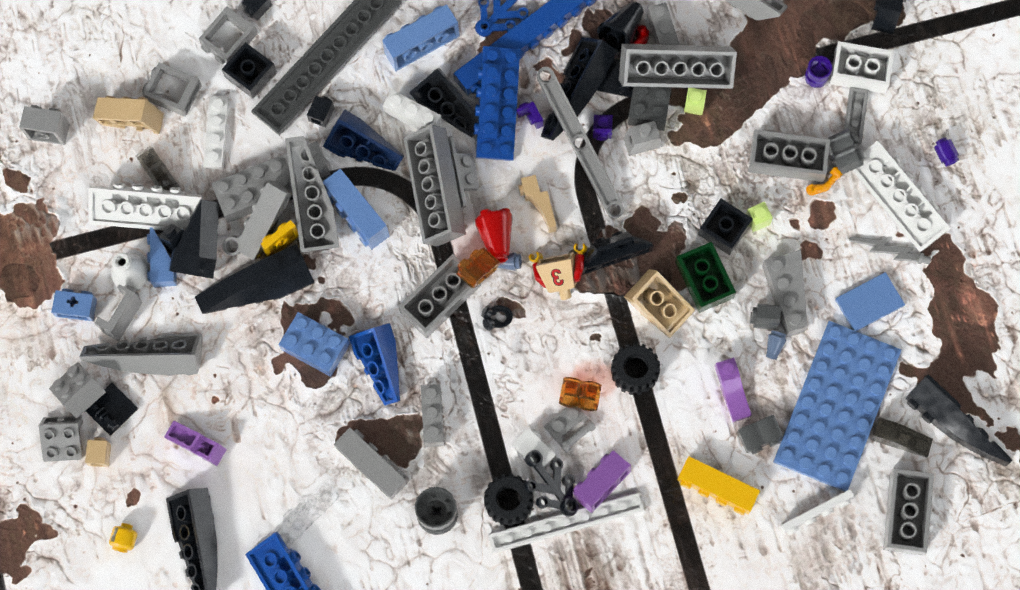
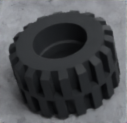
[611,343,660,395]
[484,473,534,526]

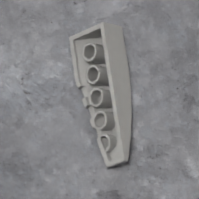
[285,136,339,253]
[79,334,202,376]

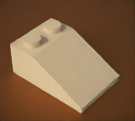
[624,269,695,338]

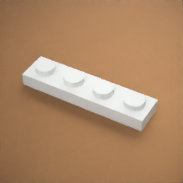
[203,96,229,169]
[779,489,854,535]

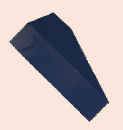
[322,109,404,171]

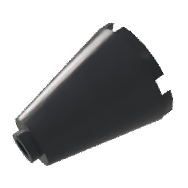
[597,2,644,52]

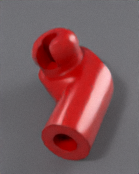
[631,25,649,44]

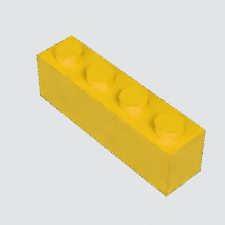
[677,456,760,515]

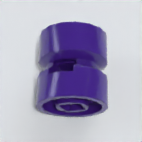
[805,56,832,88]

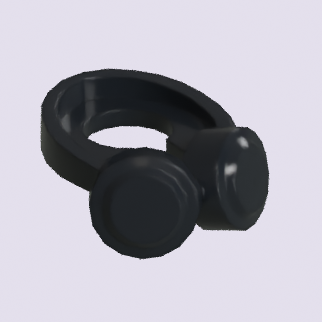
[481,305,513,331]

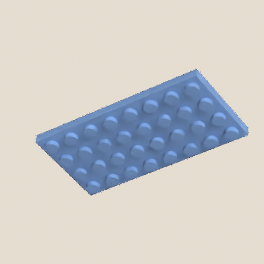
[773,321,902,492]

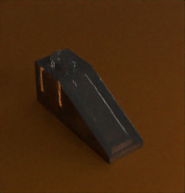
[135,146,182,191]
[871,417,933,458]

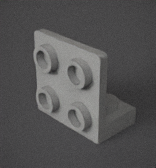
[38,415,83,462]

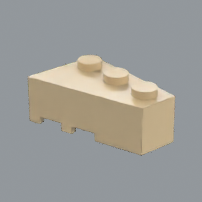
[93,96,164,134]

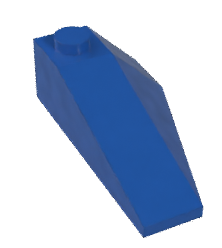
[349,323,400,405]

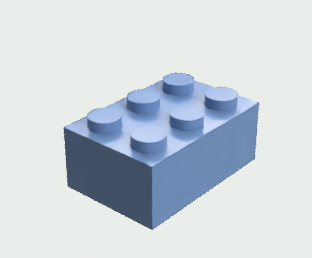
[278,312,350,377]

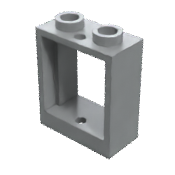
[198,6,258,64]
[142,62,202,117]

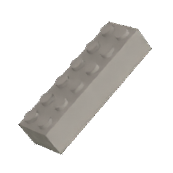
[619,44,737,89]
[403,124,466,247]
[211,141,331,223]

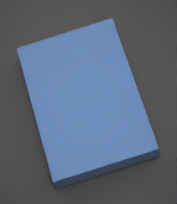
[835,272,905,331]

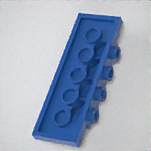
[474,46,520,161]
[245,532,321,590]

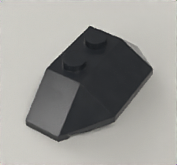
[582,231,653,275]

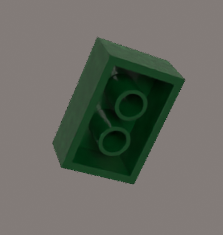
[675,241,736,313]

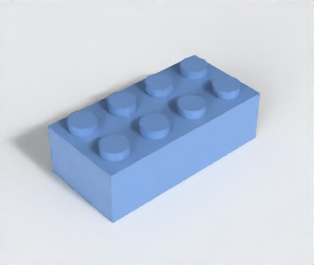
[382,4,460,72]
[323,169,390,250]

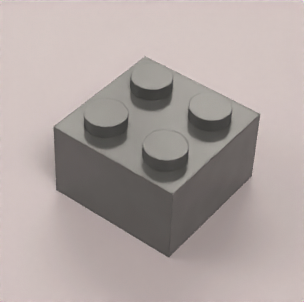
[627,86,671,131]

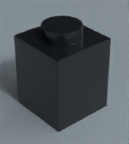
[242,0,272,21]
[307,96,335,128]
[159,224,184,254]

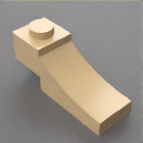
[518,175,556,233]

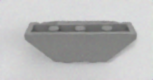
[726,0,788,21]

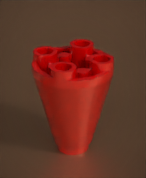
[475,208,513,263]

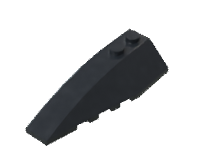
[540,37,618,141]
[195,244,315,314]
[905,374,1013,466]
[166,488,218,590]

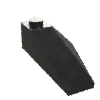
[409,67,478,137]
[169,199,219,279]

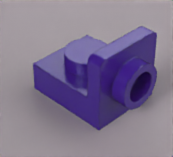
[516,101,543,129]
[593,114,612,141]

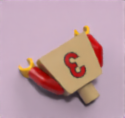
[529,243,587,300]

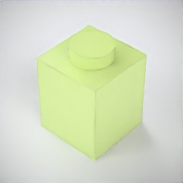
[684,88,707,115]
[746,202,773,232]

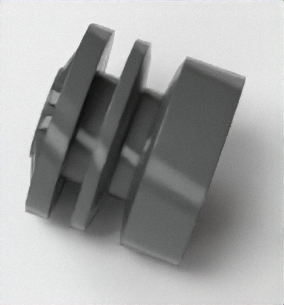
[415,487,458,535]

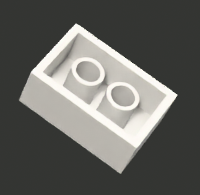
[830,41,894,94]

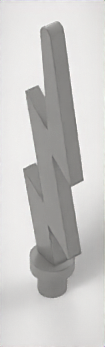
[849,237,931,265]

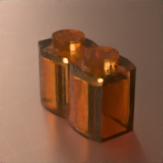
[456,247,501,289]
[559,377,602,411]

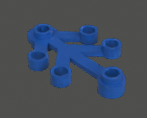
[475,0,529,37]

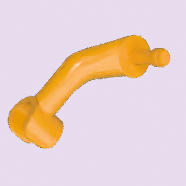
[806,167,842,195]

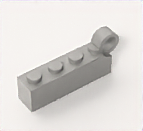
[223,181,292,260]

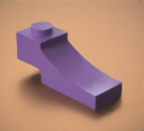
[714,358,752,422]
[164,421,227,466]

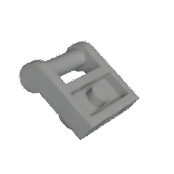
[544,402,596,453]

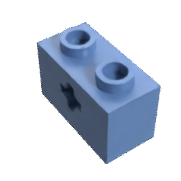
[51,289,97,321]

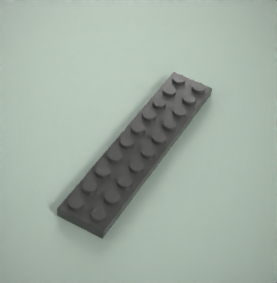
[251,0,402,136]

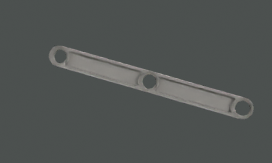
[537,67,624,219]

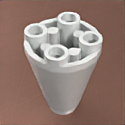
[111,253,149,291]

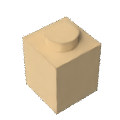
[85,437,111,467]

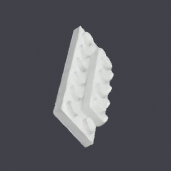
[853,141,951,253]
[89,182,203,231]

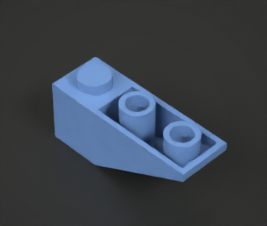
[147,227,177,287]

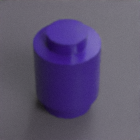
[934,137,959,167]

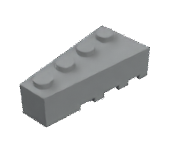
[762,249,808,337]

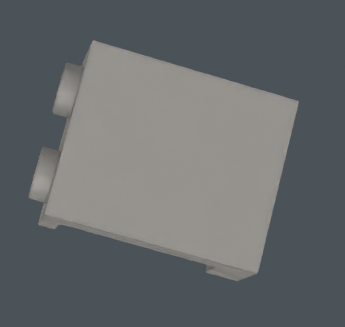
[94,284,143,341]

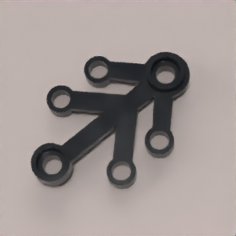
[524,450,579,517]

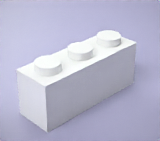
[383,90,442,130]

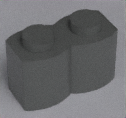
[828,128,865,174]
[750,303,781,330]
[737,415,783,455]

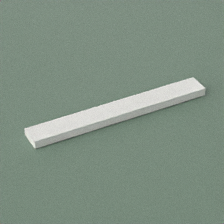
[488,492,645,554]

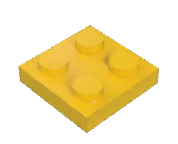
[261,220,299,257]

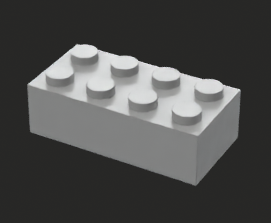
[748,129,830,182]
[398,254,481,338]
[883,468,934,556]

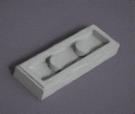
[844,87,869,144]

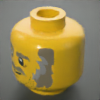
[109,523,138,553]

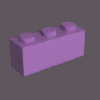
[574,450,631,513]

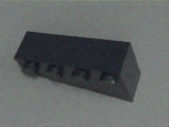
[872,0,903,34]

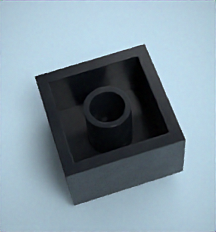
[221,42,277,99]
[698,198,753,255]

